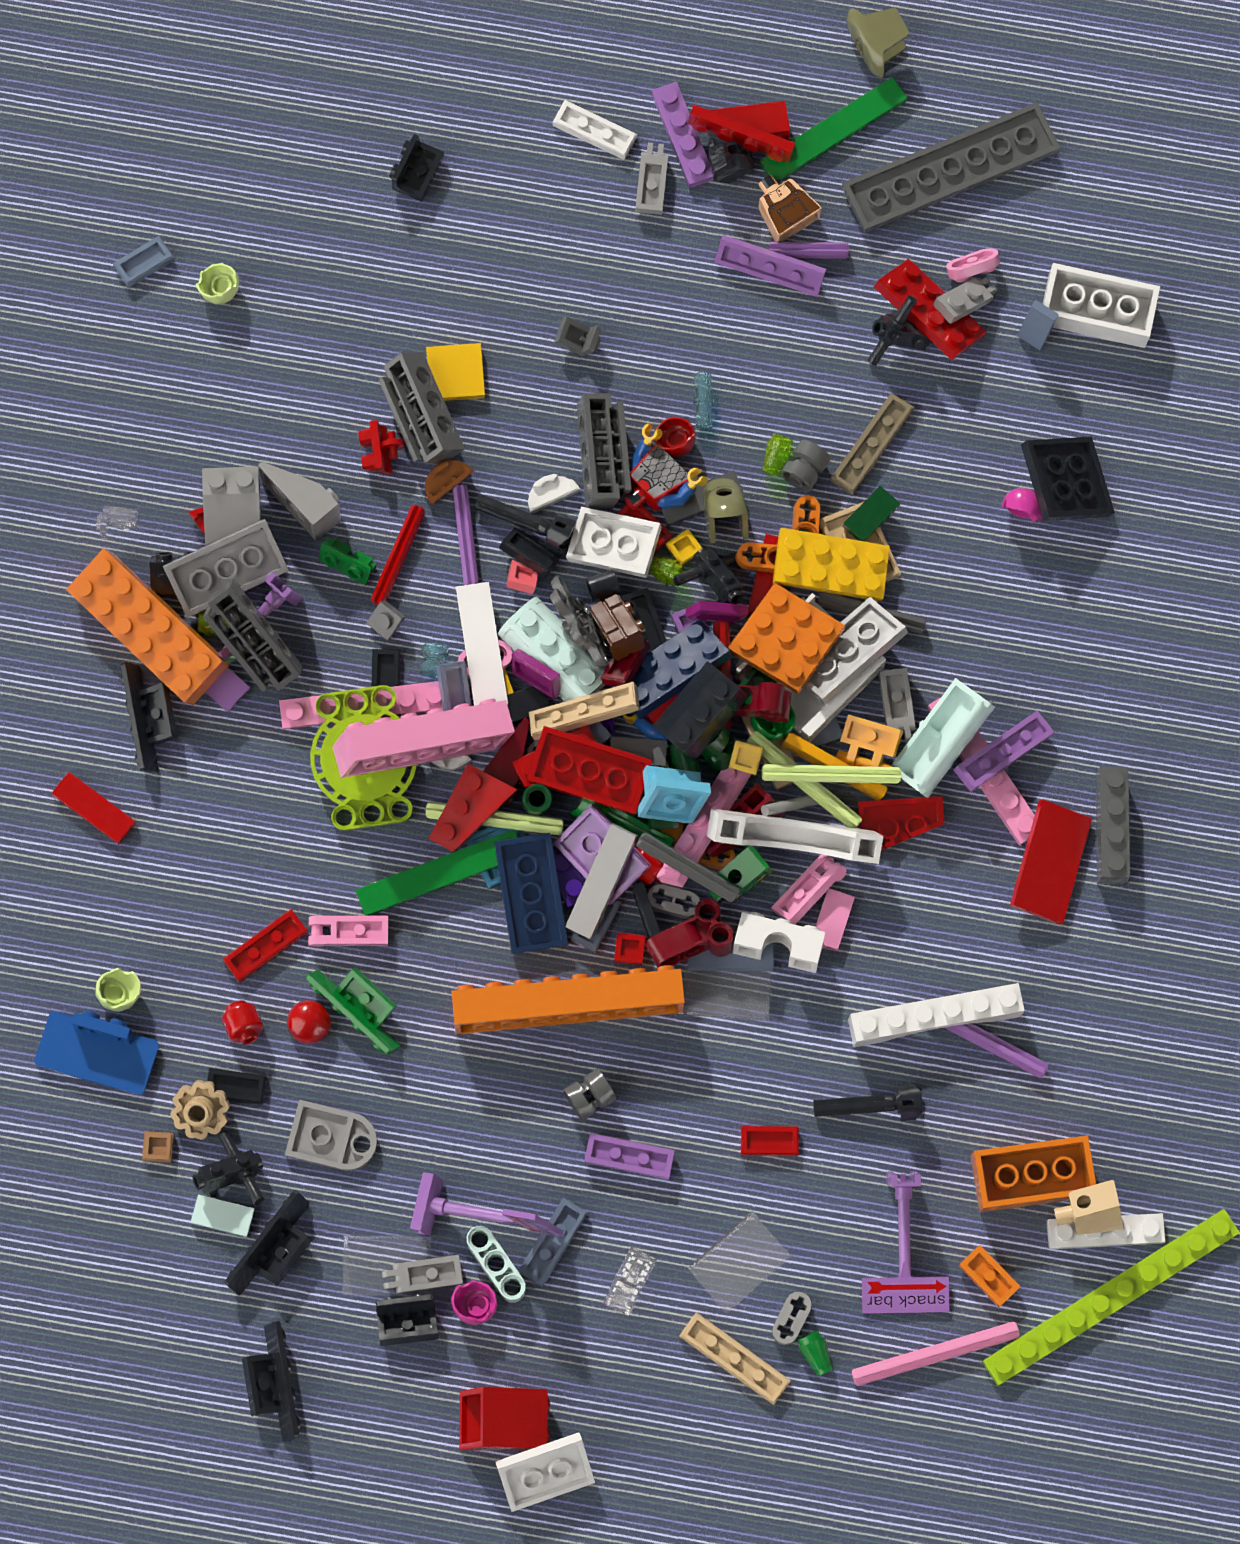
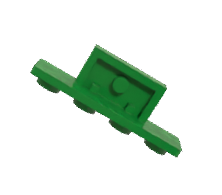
[306,968,400,1055]

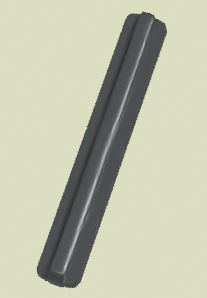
[818,592,926,634]
[636,833,740,902]

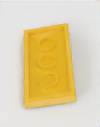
[773,528,890,602]

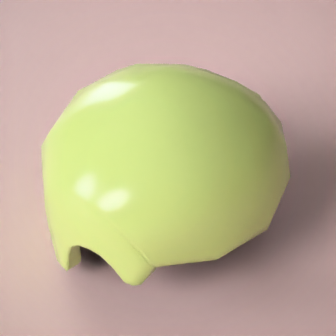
[196,263,239,304]
[95,968,141,1012]

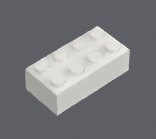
[1043,263,1160,348]

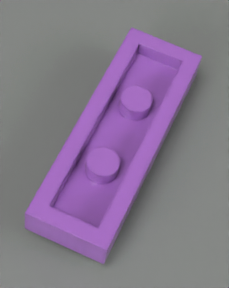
[584,1133,675,1180]

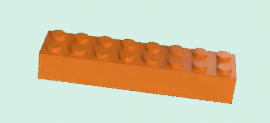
[451,965,685,1035]

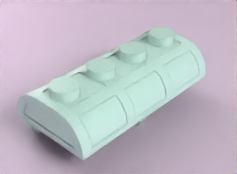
[498,597,607,702]
[891,678,996,798]

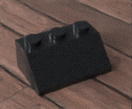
[652,661,749,761]

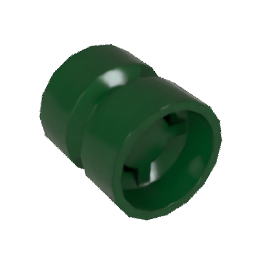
[701,726,736,771]

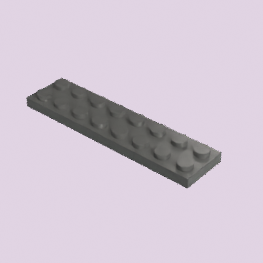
[842,102,1060,233]

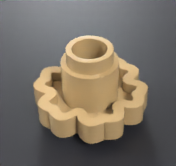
[170,1080,230,1140]

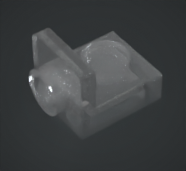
[96,505,140,540]

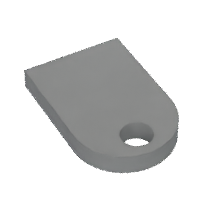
[285,1100,377,1171]

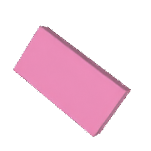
[815,888,855,951]

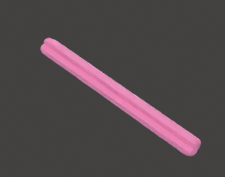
[852,1322,1020,1386]

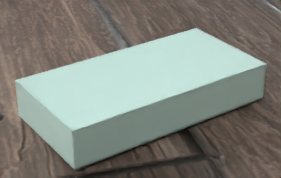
[191,1195,255,1237]

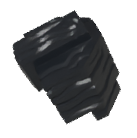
[708,138,755,184]

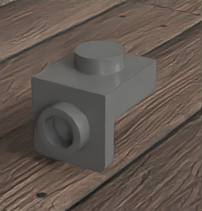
[554,317,601,357]

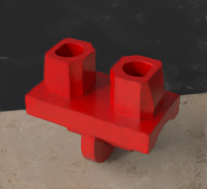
[358,420,405,476]

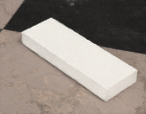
[553,100,637,160]

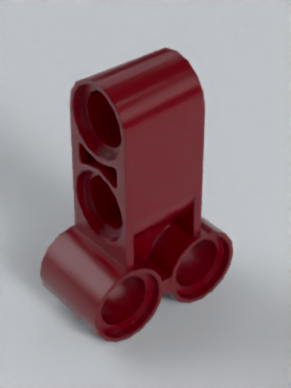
[733,682,792,722]
[645,899,733,968]

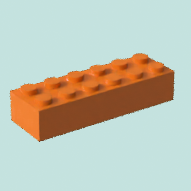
[66,548,230,705]

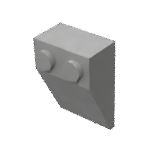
[258,462,341,541]
[202,466,261,546]

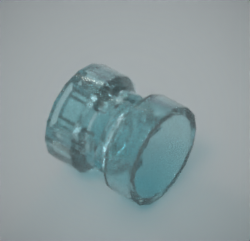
[419,643,449,677]

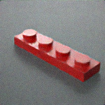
[688,105,795,163]

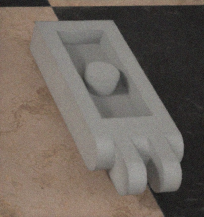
[635,142,668,215]
[933,277,998,324]
[878,668,916,744]
[382,1255,463,1294]

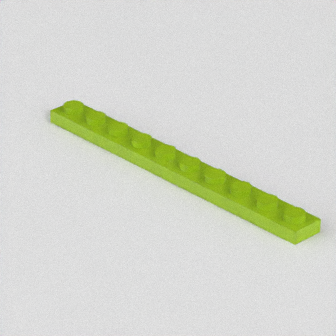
[982,1209,1240,1387]

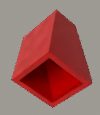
[459,1387,550,1451]

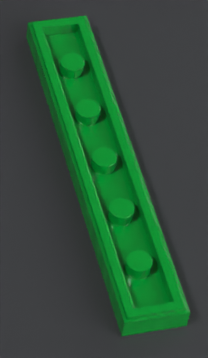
[759,77,907,183]
[355,830,518,916]

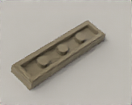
[830,392,914,496]

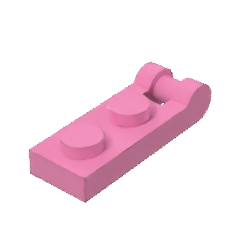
[771,854,846,925]
[308,916,389,947]

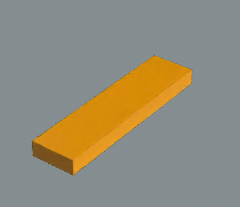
[781,732,888,801]

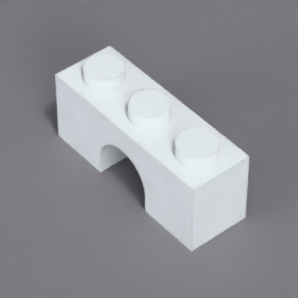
[733,912,825,973]

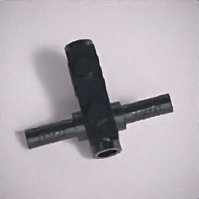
[868,295,932,366]
[673,548,748,604]
[192,1130,265,1205]

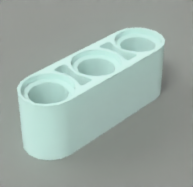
[467,1226,525,1303]

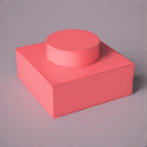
[506,560,538,594]

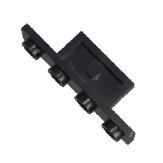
[120,662,178,773]
[224,1190,312,1295]
[242,1321,300,1442]

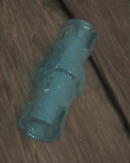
[692,372,714,430]

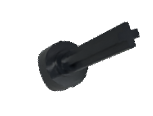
[475,494,577,555]
[813,1082,923,1122]

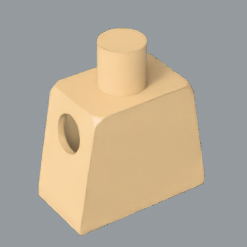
[1054,1180,1123,1235]

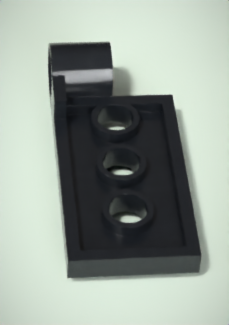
[586,570,667,657]

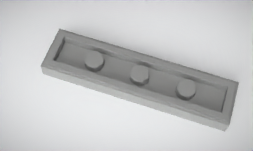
[565,824,638,939]

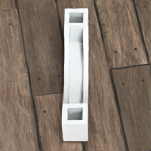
[707,808,883,864]
[848,983,1025,1047]

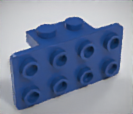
[34,1011,159,1095]

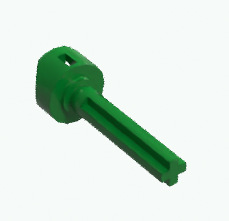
[569,799,675,847]

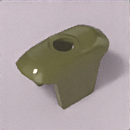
[846,8,909,79]
[703,478,749,543]

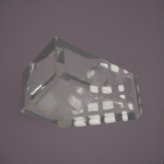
[603,1246,657,1316]

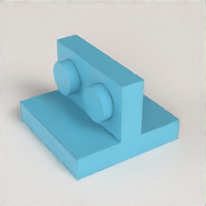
[638,765,711,824]

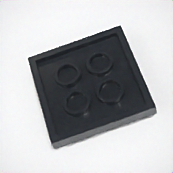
[1021,436,1115,521]

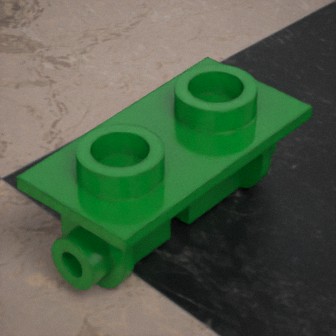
[318,538,377,586]

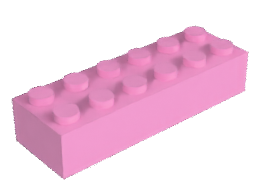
[332,699,515,778]

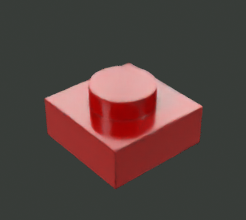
[614,933,645,966]

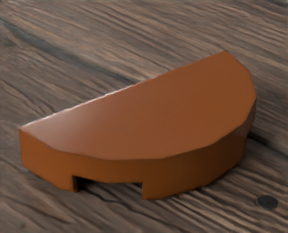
[425,459,474,505]

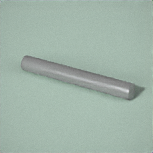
[761,795,819,816]

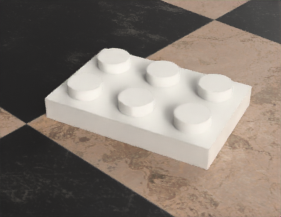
[566,507,662,578]
[495,1433,595,1512]

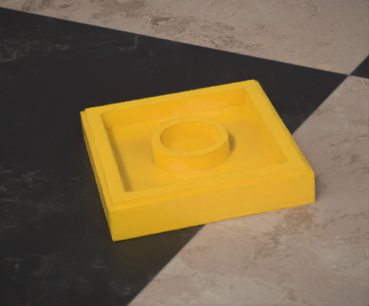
[426,343,485,401]

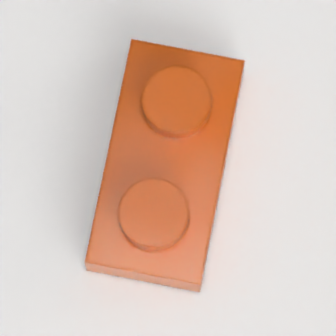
[958,1245,1021,1308]

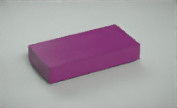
[686,601,748,623]
[511,649,561,699]

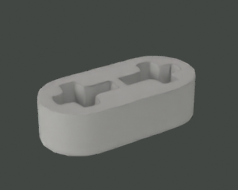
[648,884,700,919]
[772,1292,812,1345]

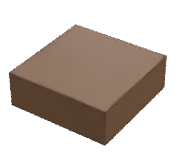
[142,1131,174,1163]

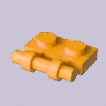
[836,714,903,767]

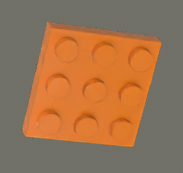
[728,583,845,695]

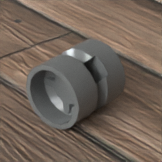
[780,440,831,492]
[563,1069,617,1121]

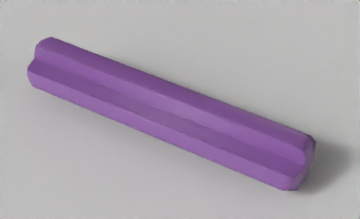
[768,242,849,259]

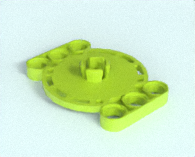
[310,685,417,831]

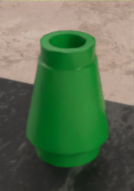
[798,1330,833,1376]

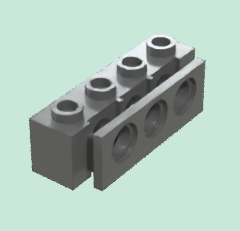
[379,352,465,463]
[577,393,631,509]
[203,579,303,692]

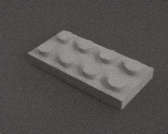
[163,519,289,618]
[804,597,908,705]

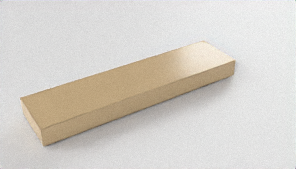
[529,682,640,740]
[679,1312,791,1405]

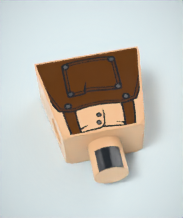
[758,175,821,242]

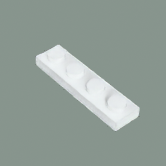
[1047,1213,1165,1249]

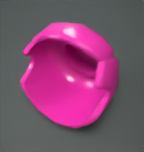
[1002,488,1042,522]
[451,1280,497,1325]

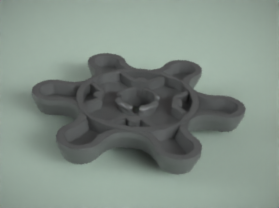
[550,575,609,667]

